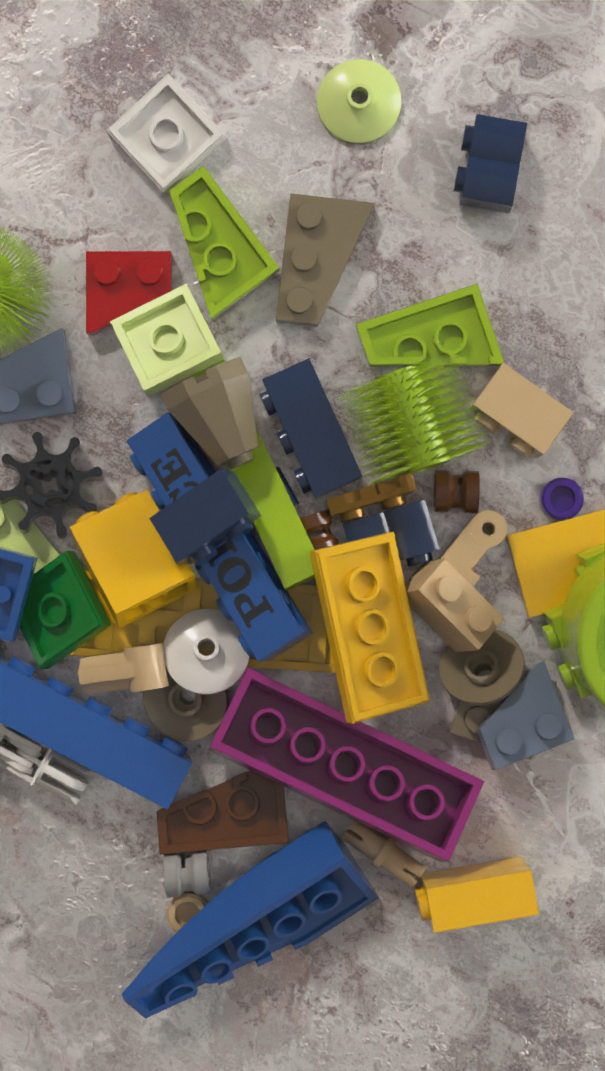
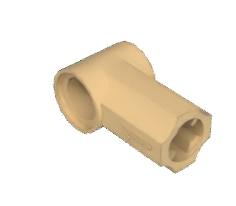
[78,643,169,695]

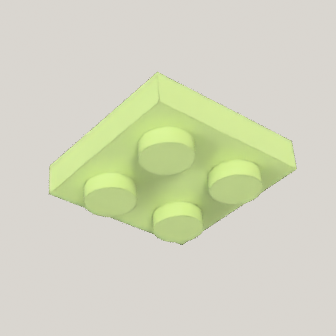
[110,284,224,397]

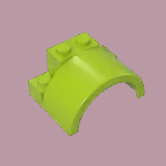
[542,543,605,706]

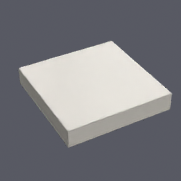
[106,73,226,195]

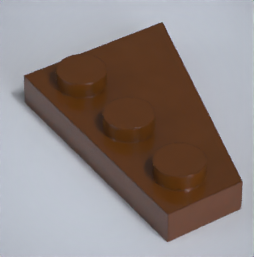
[156,771,289,855]

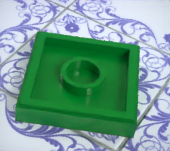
[19,551,111,669]

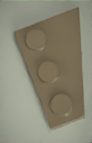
[276,193,375,327]

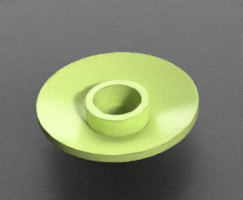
[317,59,401,144]

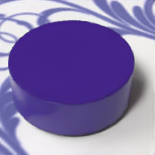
[539,478,584,520]

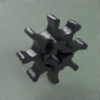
[0,432,102,539]

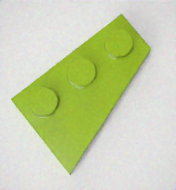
[169,165,280,320]
[355,283,504,367]

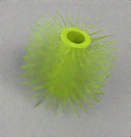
[0,226,53,357]
[336,353,490,486]

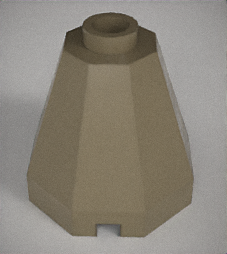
[161,357,259,470]

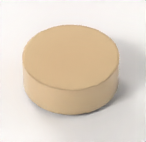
[167,891,208,933]

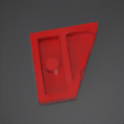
[86,251,172,335]

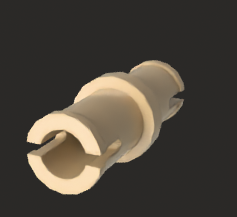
[341,821,427,889]

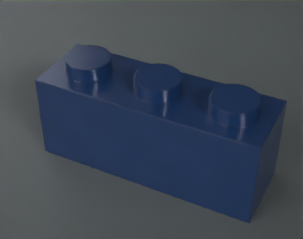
[258,358,362,499]

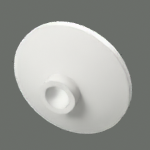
[163,609,249,695]

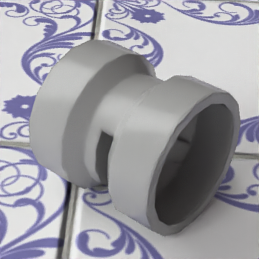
[163,851,211,898]

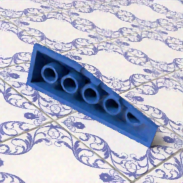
[122,821,379,1019]

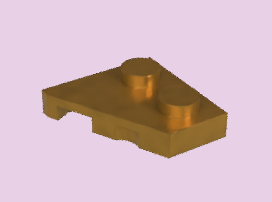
[326,473,417,523]

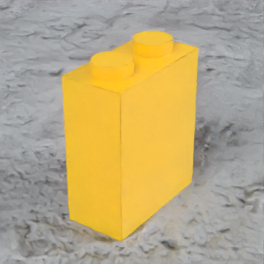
[69,489,196,628]
[414,856,539,933]

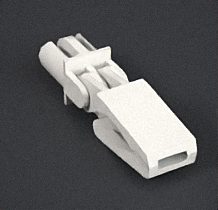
[0,723,95,806]

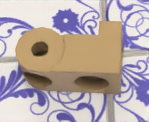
[437,510,507,587]

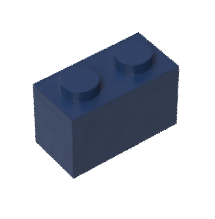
[149,469,261,566]

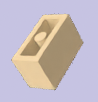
[470,363,574,458]
[405,558,504,652]

